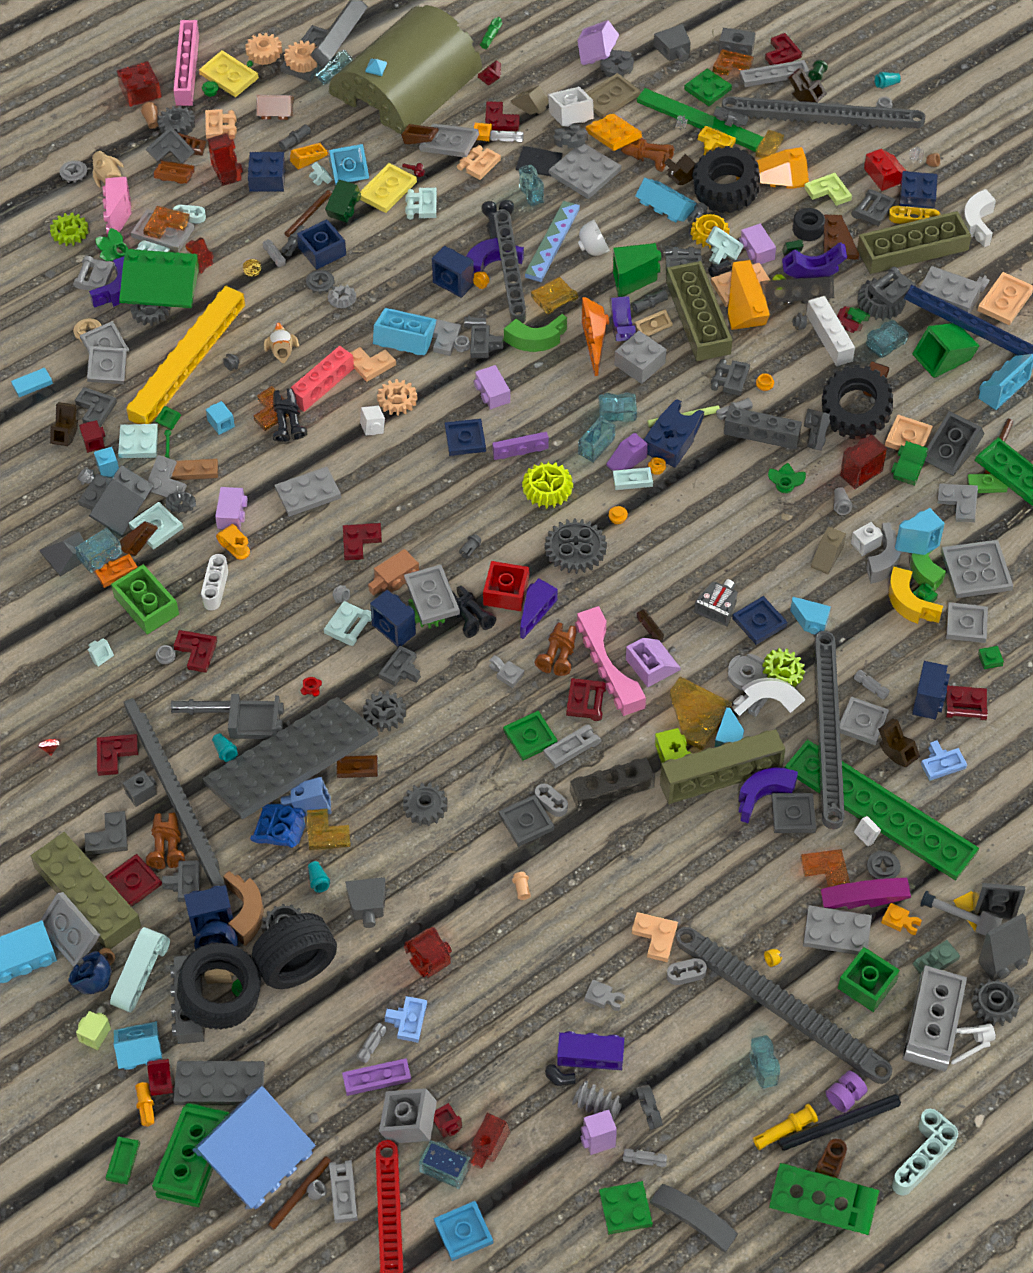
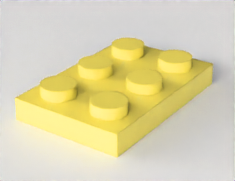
[199,51,259,97]
[360,163,417,213]

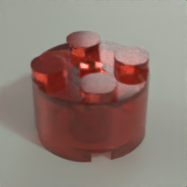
[404,927,452,978]

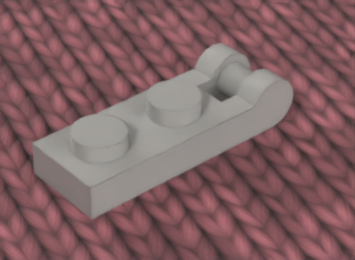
[544,725,601,768]
[329,1160,358,1223]

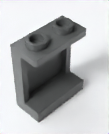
[228,694,284,739]

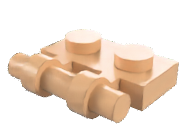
[205,109,237,140]
[457,145,501,180]

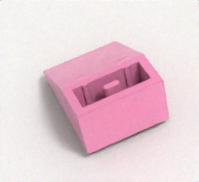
[102,177,131,234]

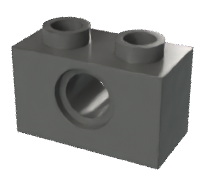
[719,27,756,58]

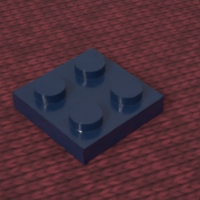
[444,418,486,456]
[732,596,788,645]

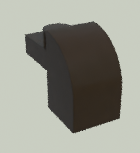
[788,68,827,103]
[665,154,696,186]
[50,402,78,447]
[878,718,920,768]

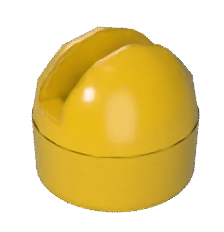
[764,949,783,967]

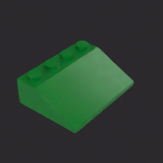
[119,249,199,308]

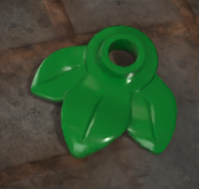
[95,228,128,261]
[768,463,806,493]

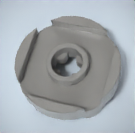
[728,654,767,691]

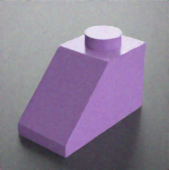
[607,433,647,471]

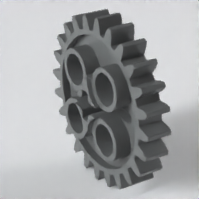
[545,518,607,574]

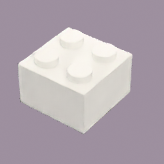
[548,87,594,126]

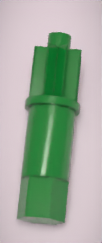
[480,17,503,50]

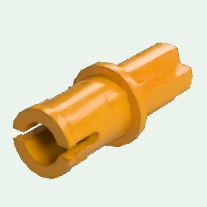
[135,1082,155,1127]

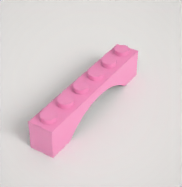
[575,606,646,716]

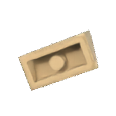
[633,309,673,336]

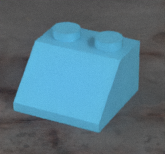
[327,144,369,185]
[114,1021,162,1070]

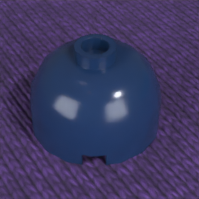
[194,921,238,950]
[68,951,112,995]

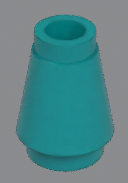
[875,72,901,89]
[212,733,238,762]
[308,861,330,893]

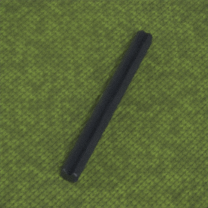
[779,1094,901,1151]

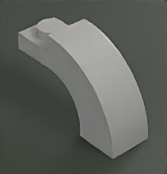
[866,523,902,584]

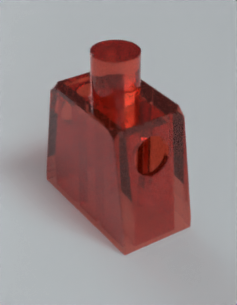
[470,1112,511,1169]

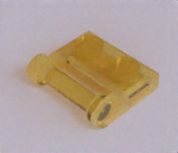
[531,277,579,315]

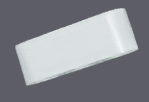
[201,554,228,610]

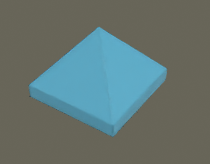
[365,59,387,76]

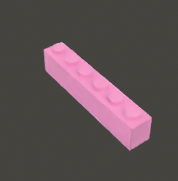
[174,20,199,106]

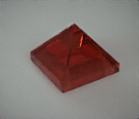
[38,738,61,756]

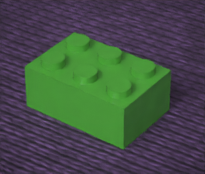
[111,564,179,635]

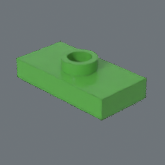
[967,474,1008,493]

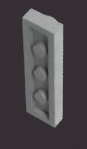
[740,60,809,87]

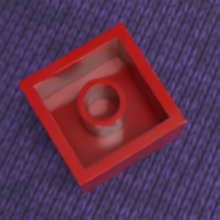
[483,561,529,612]

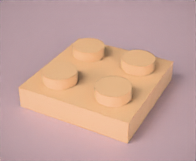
[885,415,933,450]

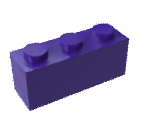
[557,1031,625,1071]

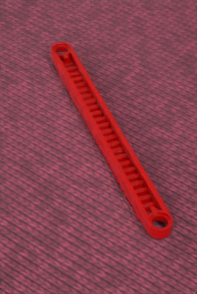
[376,1140,404,1273]

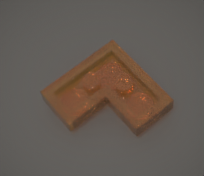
[712,49,754,76]
[143,206,190,239]
[253,386,289,431]
[800,849,850,887]

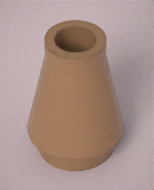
[141,102,158,129]

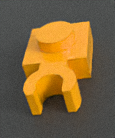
[881,903,922,935]

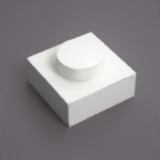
[854,816,881,846]

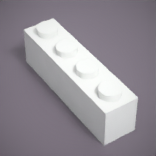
[806,296,855,366]

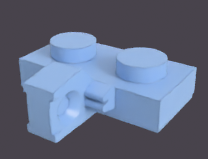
[921,741,967,781]
[385,996,427,1043]

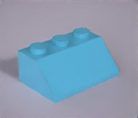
[635,177,698,222]
[373,308,437,356]
[978,354,1033,410]
[0,921,57,983]

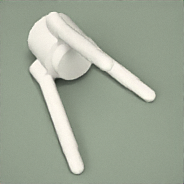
[951,1024,996,1065]

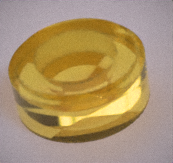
[243,259,261,276]

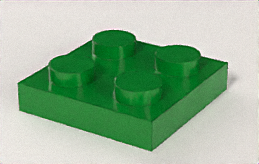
[684,68,732,106]
[503,711,558,761]
[599,1181,653,1235]

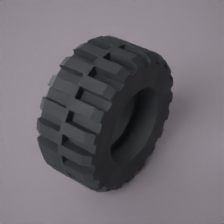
[693,146,760,213]
[822,365,893,439]

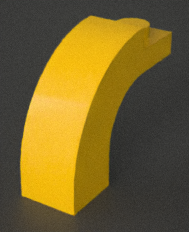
[888,567,943,624]

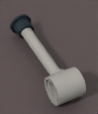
[920,891,1003,936]

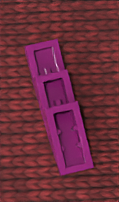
[821,878,911,909]

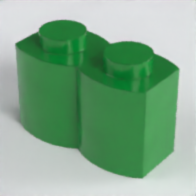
[891,441,928,486]

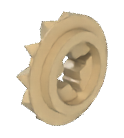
[73,318,102,342]

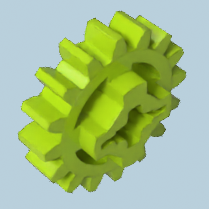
[50,213,89,246]
[762,648,805,688]

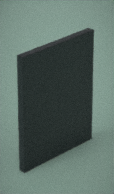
[515,146,563,177]

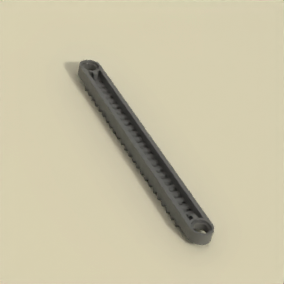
[722,96,926,130]
[814,631,844,830]
[123,698,225,887]
[676,927,892,1084]

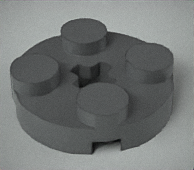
[600,49,634,77]
[554,124,588,148]
[636,1084,663,1131]

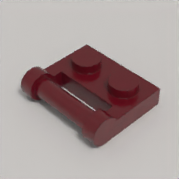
[566,678,606,721]
[946,685,988,721]

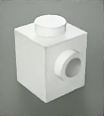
[360,406,385,435]
[851,522,883,556]

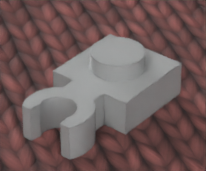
[584,980,625,1011]

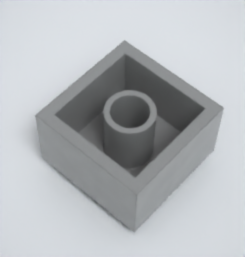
[614,331,666,384]
[379,1088,437,1144]

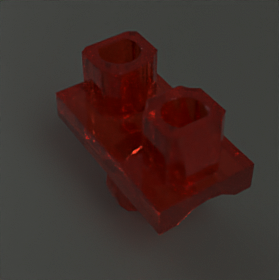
[185,237,214,274]

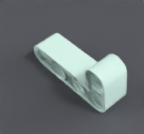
[110,927,170,1012]
[892,1108,958,1196]

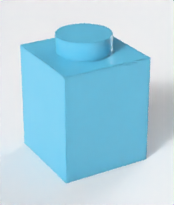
[206,401,235,435]
[94,447,119,478]

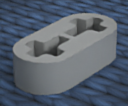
[535,784,568,817]
[667,958,707,985]

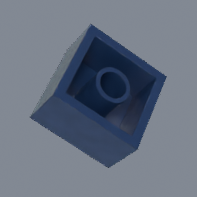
[248,152,286,192]
[899,171,938,209]
[297,219,347,270]
[432,246,474,298]
[370,590,416,648]
[912,661,950,720]
[184,885,233,937]

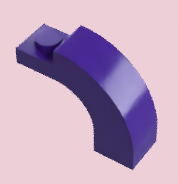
[466,238,524,273]
[782,242,847,280]
[89,256,125,308]
[610,296,636,341]
[738,768,798,823]

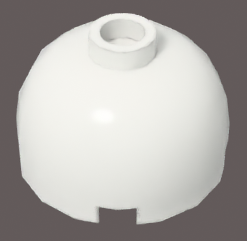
[578,220,610,256]

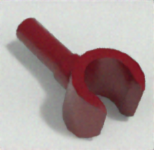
[402,163,425,177]

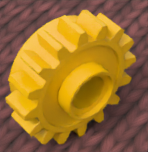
[691,214,730,249]

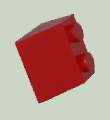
[864,149,906,191]

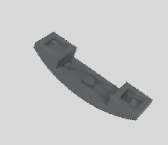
[650,1184,738,1253]

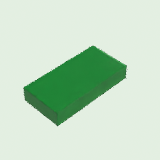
[105,1136,140,1185]

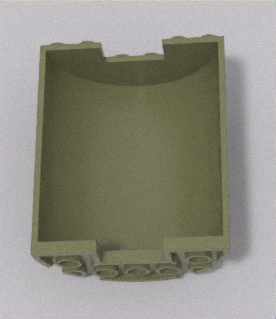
[329,5,482,134]

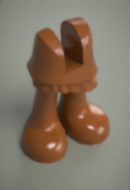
[621,138,674,172]
[534,622,577,676]
[146,812,185,869]

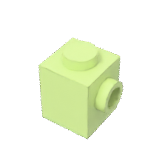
[76,1011,111,1050]

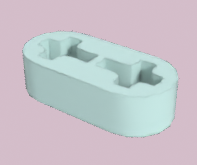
[172,205,206,224]

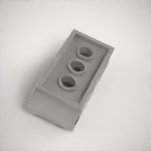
[902,965,967,1072]

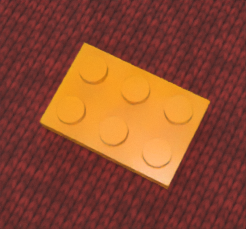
[585,113,642,151]

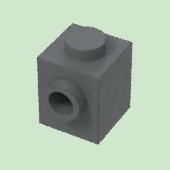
[123,770,157,807]

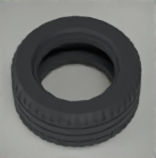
[252,913,337,989]
[177,943,261,1030]

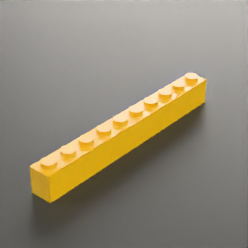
[126,286,245,424]

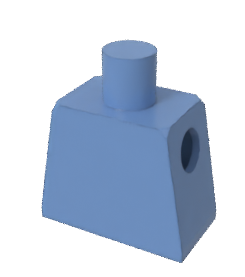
[281,777,331,816]

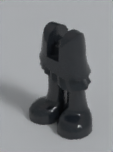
[481,200,514,239]
[272,388,308,442]
[452,585,496,638]

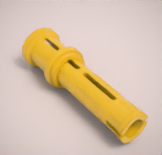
[752,1104,818,1150]

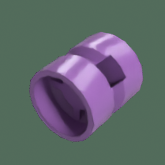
[826,1071,868,1113]

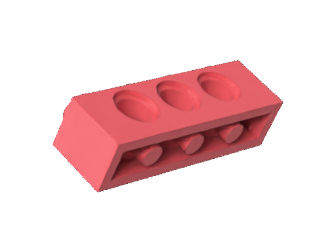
[291,346,354,412]

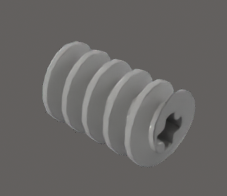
[572,1081,622,1121]

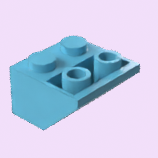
[895,508,945,555]

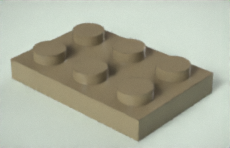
[586,73,640,119]

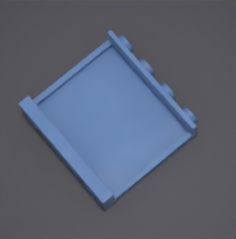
[193,1086,316,1210]

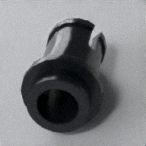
[708,260,732,277]

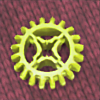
[522,461,573,509]

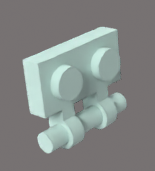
[405,188,437,219]

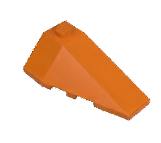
[582,297,609,376]

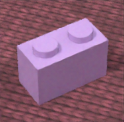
[739,224,776,264]
[474,365,510,409]
[215,487,247,530]
[580,1110,617,1155]

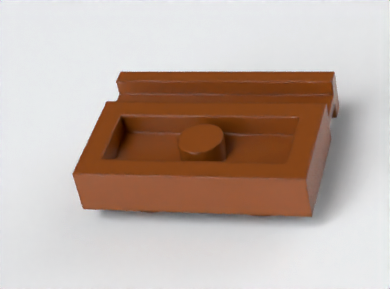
[154,160,195,184]

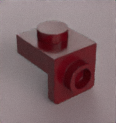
[478,60,501,86]
[837,306,863,333]
[147,1059,173,1096]
[433,1103,462,1138]

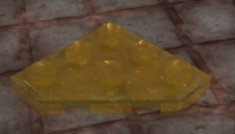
[670,677,732,750]

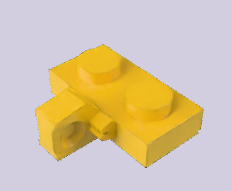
[697,126,736,155]

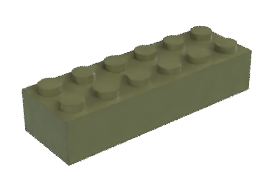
[857,211,971,274]
[666,261,733,361]
[660,729,785,804]
[30,831,142,949]

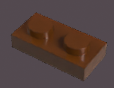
[337,755,378,778]

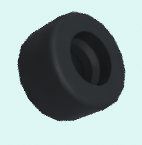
[792,208,825,242]

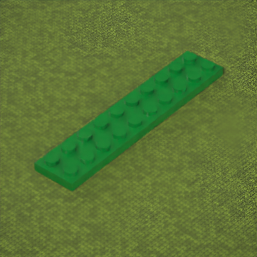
[784,739,979,881]

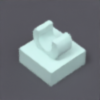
[309,162,333,186]
[87,638,114,667]

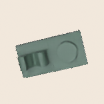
[912,940,960,974]

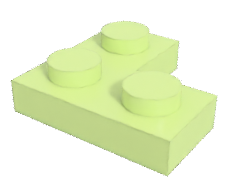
[804,173,852,206]

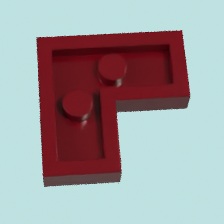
[765,33,802,66]
[485,101,519,131]
[343,523,382,560]
[173,630,217,673]
[97,734,138,776]

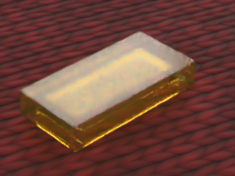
[756,130,784,158]

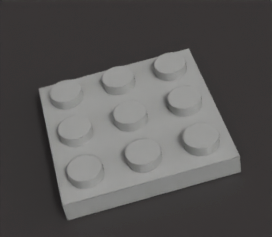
[549,144,621,199]
[941,540,1013,598]

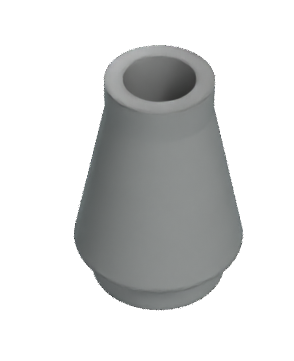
[834,487,853,515]

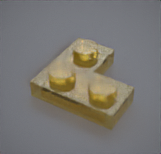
[307,809,351,850]

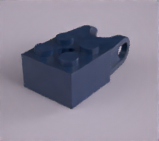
[643,399,704,468]

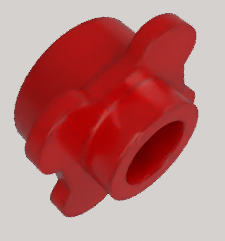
[300,677,322,697]

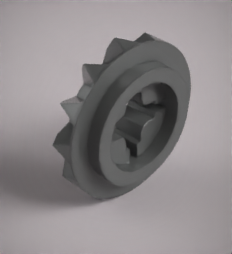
[306,270,335,294]
[165,492,196,514]
[867,851,901,879]

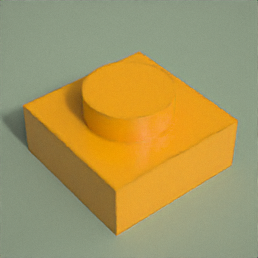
[474,123,492,141]

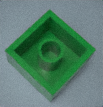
[838,947,900,1013]

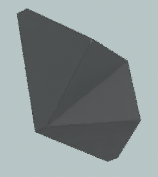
[39,531,91,577]

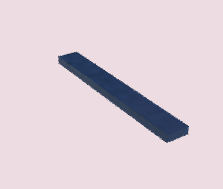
[904,285,1033,356]

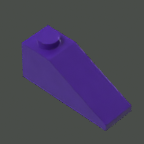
[520,578,558,639]

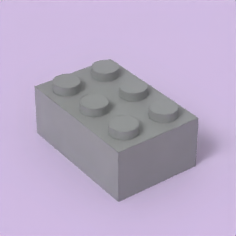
[920,266,982,314]

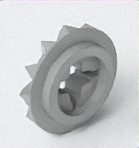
[60,161,88,183]
[328,284,356,308]

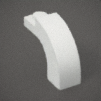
[963,189,996,247]
[732,678,805,716]

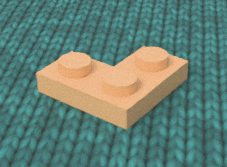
[350,347,396,382]
[632,912,678,962]

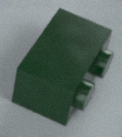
[325,179,361,223]

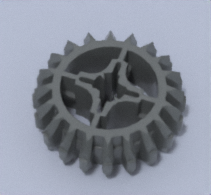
[857,277,906,321]

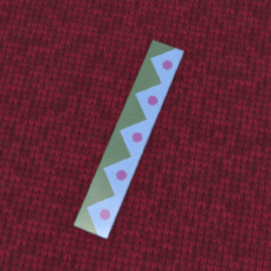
[525,201,580,282]

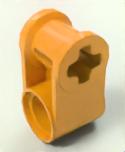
[216,524,250,560]

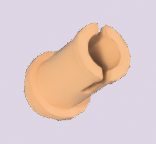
[512,872,531,900]

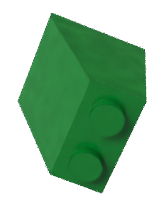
[612,243,661,297]
[912,323,980,378]

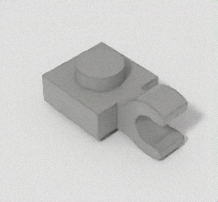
[489,655,524,688]

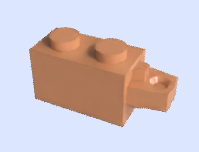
[368,549,419,596]

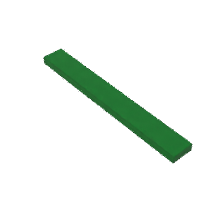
[637,88,764,152]

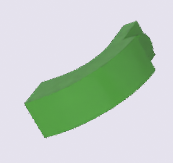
[504,314,567,352]
[910,550,946,592]

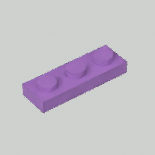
[492,432,549,460]
[342,1058,411,1096]

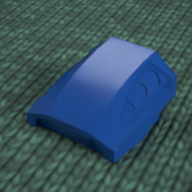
[250,804,305,848]

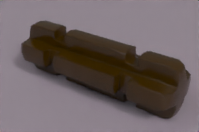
[637,609,664,641]

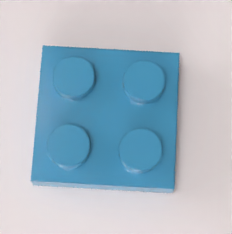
[434,1201,493,1261]

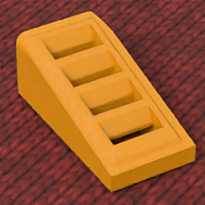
[290,143,328,169]

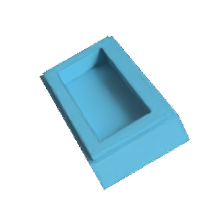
[11,368,53,397]

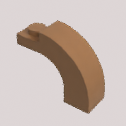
[223,871,264,946]

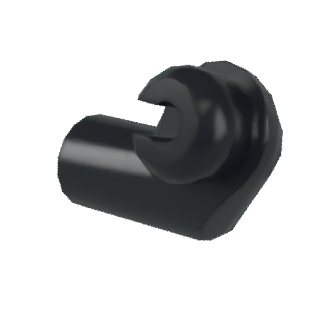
[545,1064,576,1086]

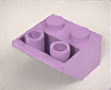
[578,20,619,65]
[626,638,681,688]

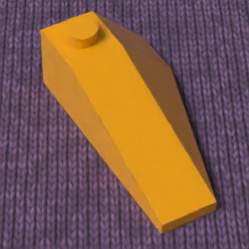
[735,147,809,189]
[727,260,770,330]

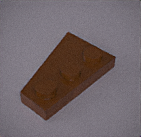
[824,214,860,260]

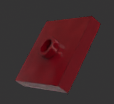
[105,854,162,907]

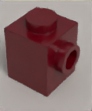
[79,420,106,453]

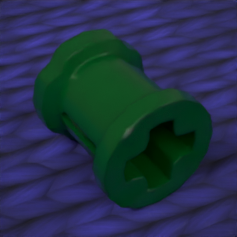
[808,60,828,81]

